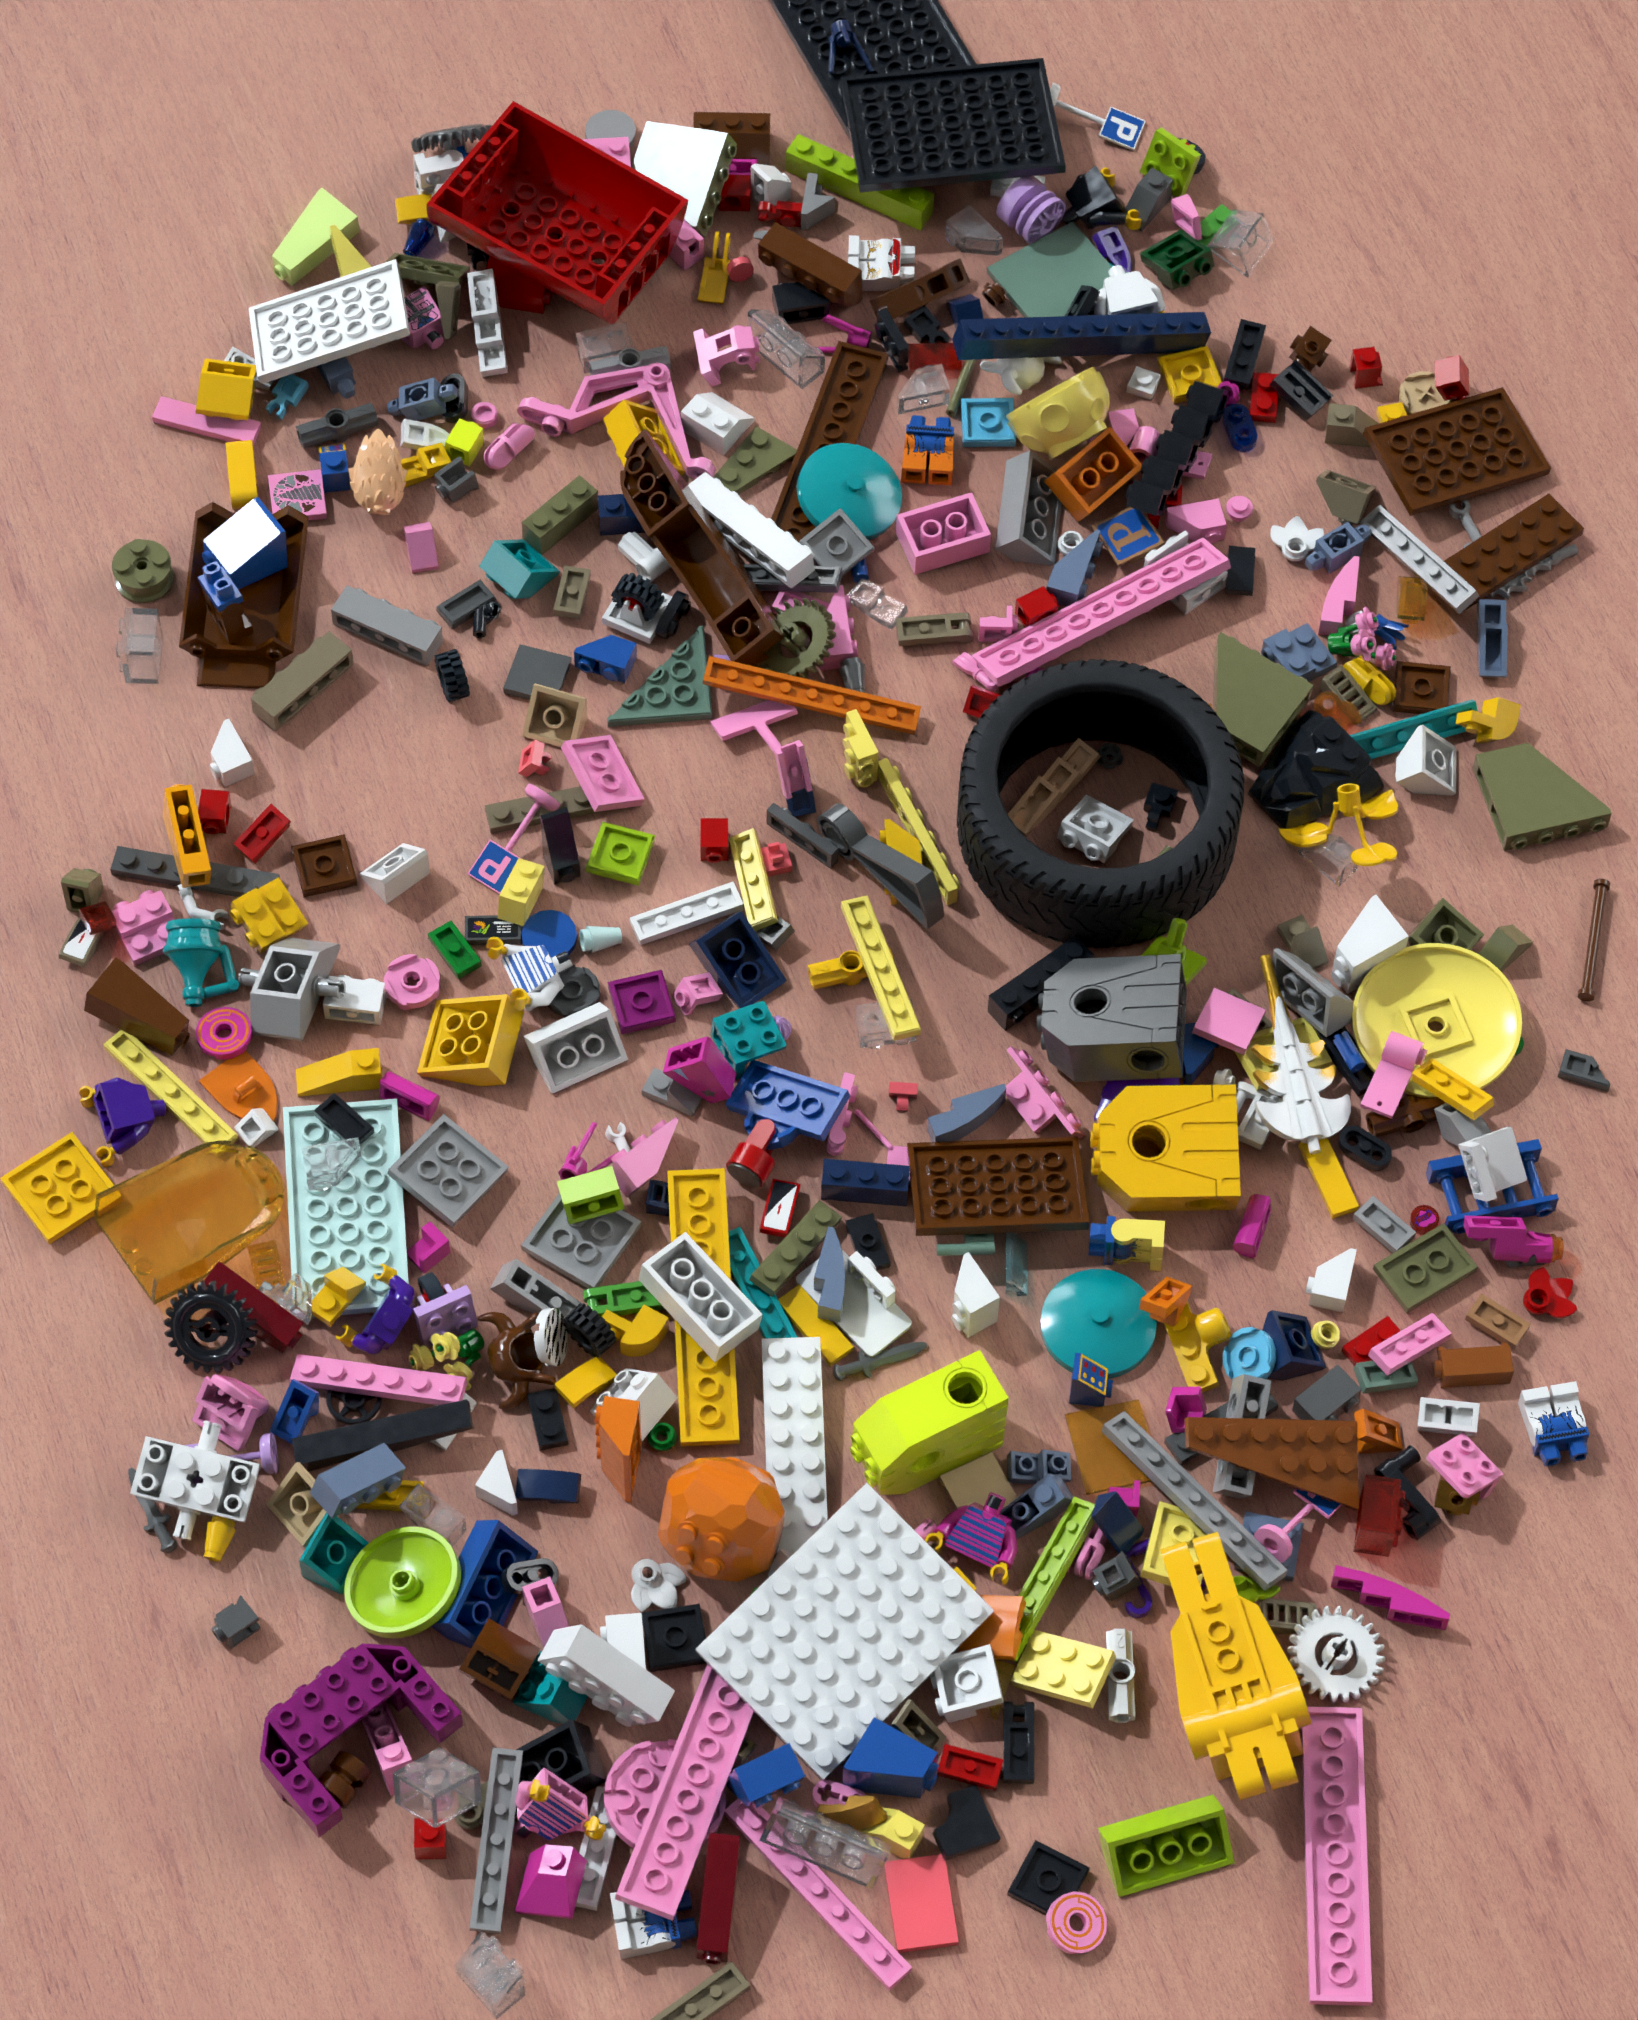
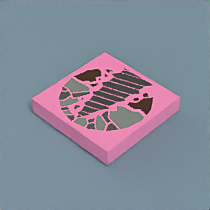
[268,469,327,521]

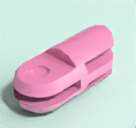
[483,422,535,470]
[1067,1522,1107,1581]

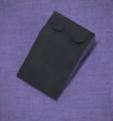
[515,1719,607,1815]

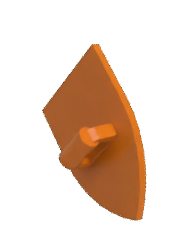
[199,1050,277,1122]

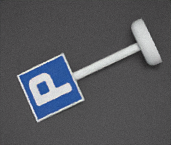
[1050,82,1146,151]

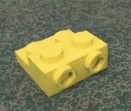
[843,709,879,788]

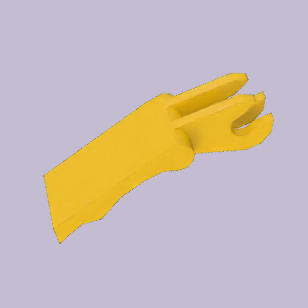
[698,231,731,304]

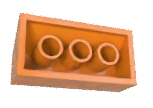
[595,1396,642,1503]

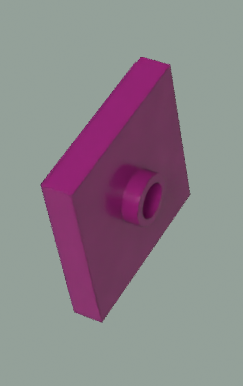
[607,970,676,1035]

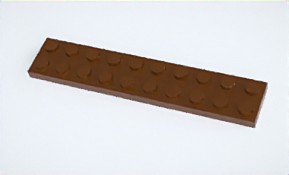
[771,341,889,561]

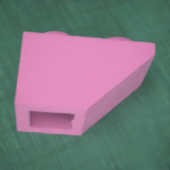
[522,1577,569,1648]

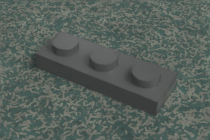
[766,803,838,869]

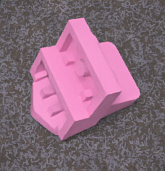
[192,1374,269,1452]

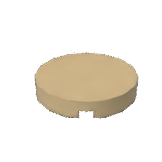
[1398,371,1451,414]

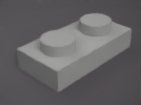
[1353,1196,1416,1253]

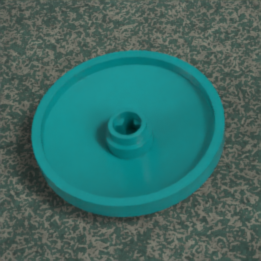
[797,443,902,540]
[1040,1269,1157,1379]

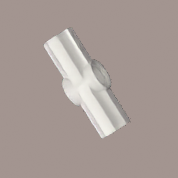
[1106,1629,1135,1723]

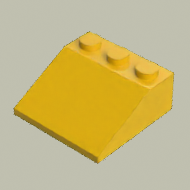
[417,994,524,1086]

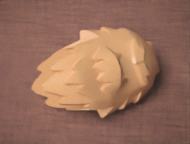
[348,429,407,515]

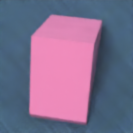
[403,522,439,573]

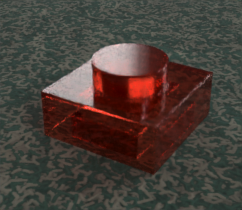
[79,901,117,935]

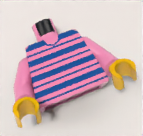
[514,1768,607,1840]

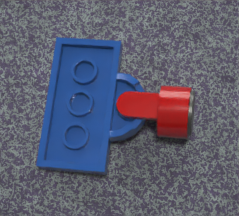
[725,1060,850,1188]

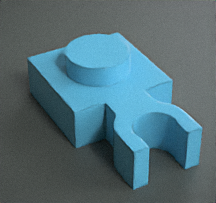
[265,374,310,420]

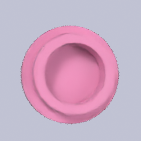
[1226,496,1253,522]

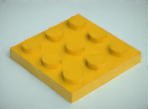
[0,1132,121,1245]

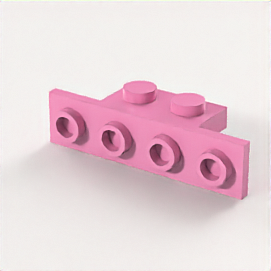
[1006,1046,1085,1139]

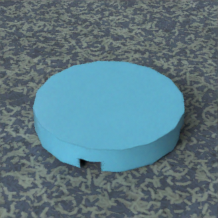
[1223,1327,1276,1379]

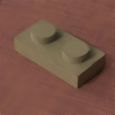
[553,565,591,620]

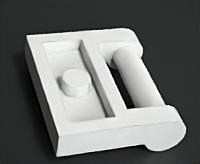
[1236,1081,1283,1150]

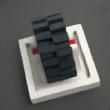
[602,573,672,644]

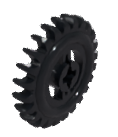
[163,1280,258,1374]

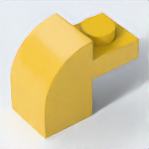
[1456,697,1521,743]
[602,1305,669,1357]

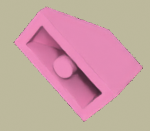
[1165,499,1227,543]

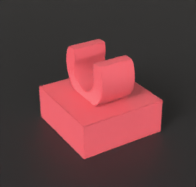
[518,740,552,777]
[761,842,792,877]
[889,1082,918,1111]

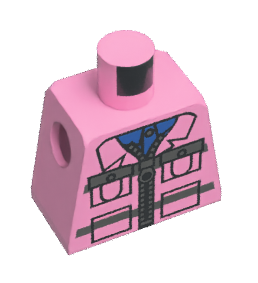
[401,286,444,349]

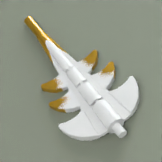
[1251,954,1351,1154]

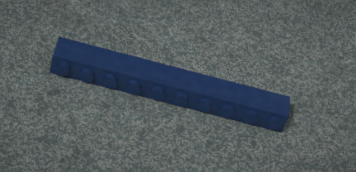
[952,312,1211,360]

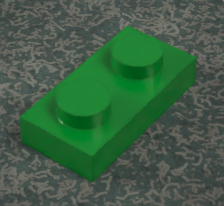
[428,920,482,979]

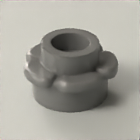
[1097,743,1123,769]

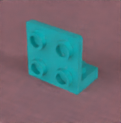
[710,1001,786,1080]

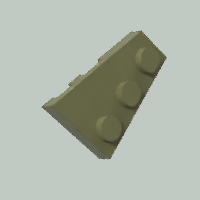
[713,426,797,495]

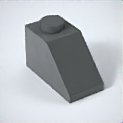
[1124,168,1173,232]

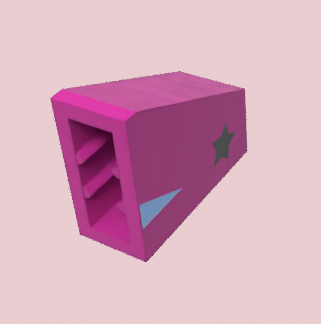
[663,1036,736,1104]

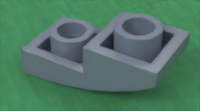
[1007,1450,1071,1484]

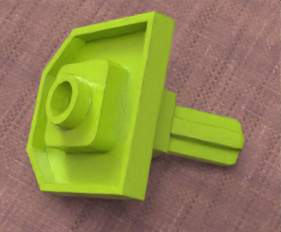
[1141,918,1207,986]

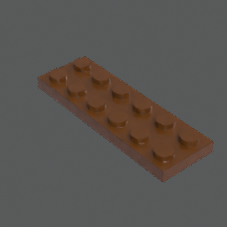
[1444,494,1584,612]

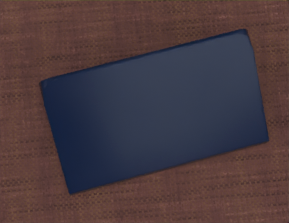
[1091,1491,1144,1554]

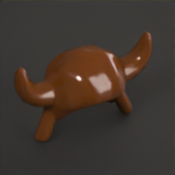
[478,1312,555,1409]

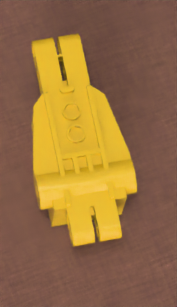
[1160,1531,1312,1800]

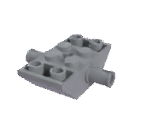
[238,938,346,1041]

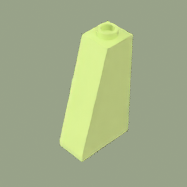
[272,188,359,286]

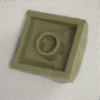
[1408,898,1485,950]

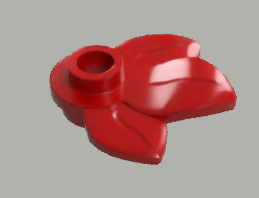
[1523,1267,1577,1318]

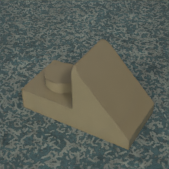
[1277,915,1328,970]

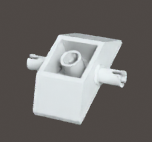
[130,1421,260,1541]

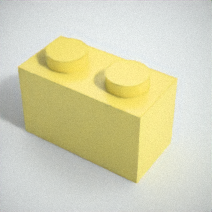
[498,858,545,926]

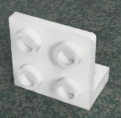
[1458,1127,1527,1202]

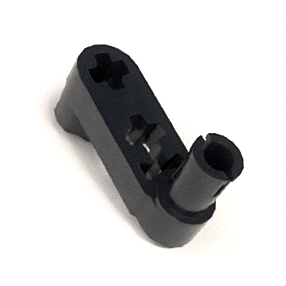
[1374,1445,1441,1540]

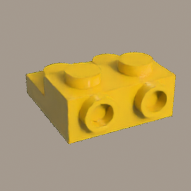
[230,877,308,953]

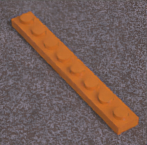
[702,656,921,735]

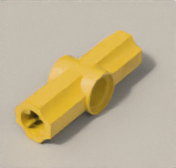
[807,946,893,990]

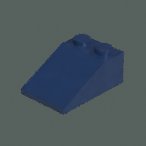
[689,911,787,1009]

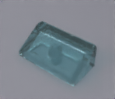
[1005,1233,1028,1296]

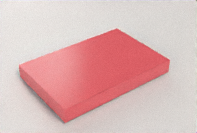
[884,1854,959,1953]

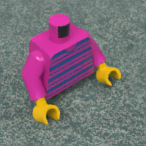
[925,1492,1018,1585]

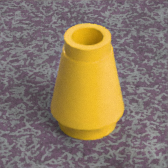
[204,1516,236,1562]

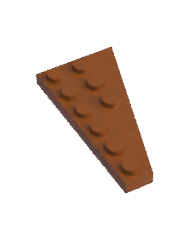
[1185,1417,1359,1510]

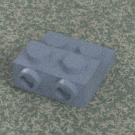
[1261,623,1337,682]

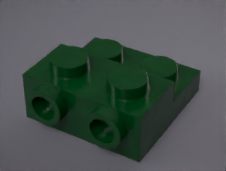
[1140,229,1214,290]

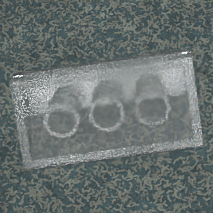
[759,1796,891,1889]

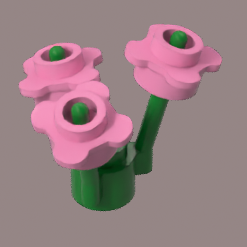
[1328,607,1396,671]

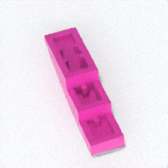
[1331,1565,1450,1630]

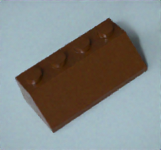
[758,222,862,307]

